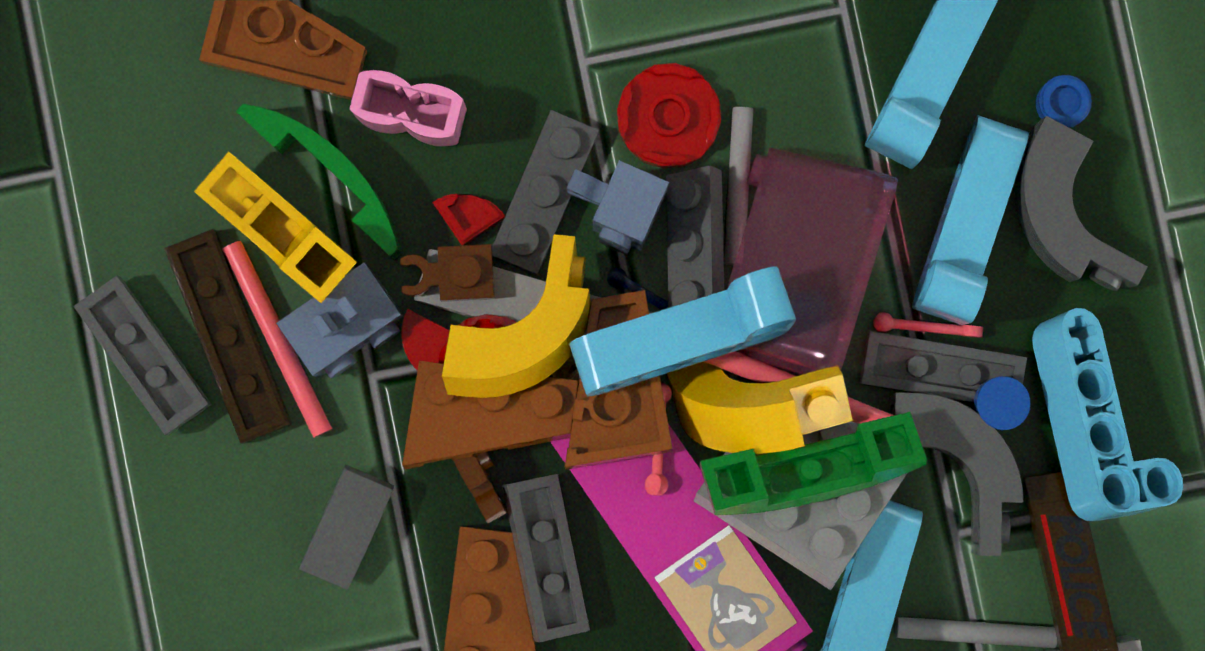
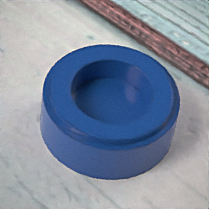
[1036,75,1092,128]
[974,376,1030,430]

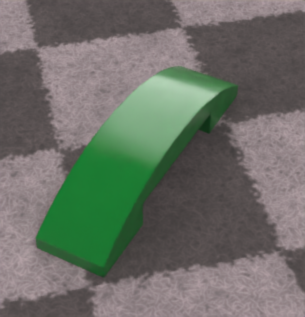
[236,104,402,260]
[700,412,927,515]

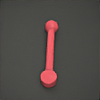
[873,312,983,338]
[645,383,672,496]

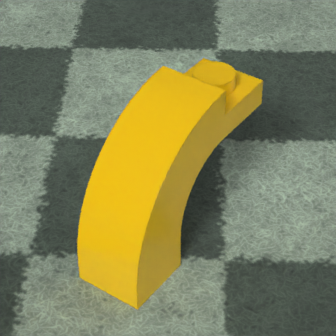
[194,151,357,303]
[442,234,591,398]
[667,361,853,454]

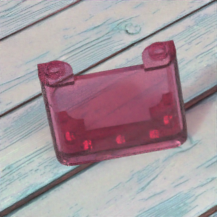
[726,147,898,376]

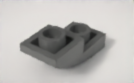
[299,464,394,590]

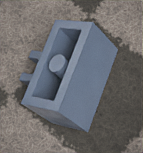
[566,160,669,255]
[276,262,404,379]

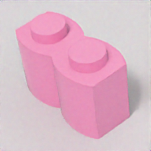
[350,70,467,147]

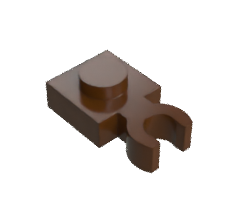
[400,244,495,302]
[453,452,508,523]

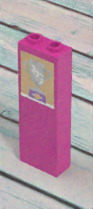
[551,424,813,651]

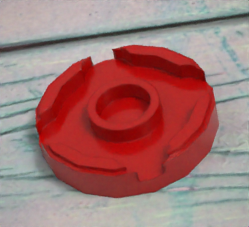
[617,63,721,169]

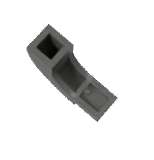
[1014,116,1148,291]
[889,393,1023,556]

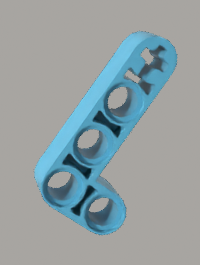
[864,0,998,169]
[912,115,1029,325]
[569,266,796,396]
[1032,308,1183,521]
[820,500,923,651]

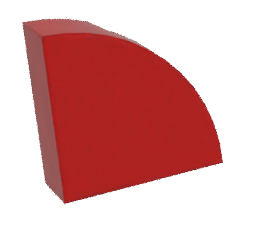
[432,194,505,246]
[402,309,450,371]

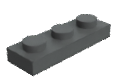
[492,110,599,276]
[666,166,724,308]
[74,275,212,435]
[859,331,1027,403]
[502,474,590,642]

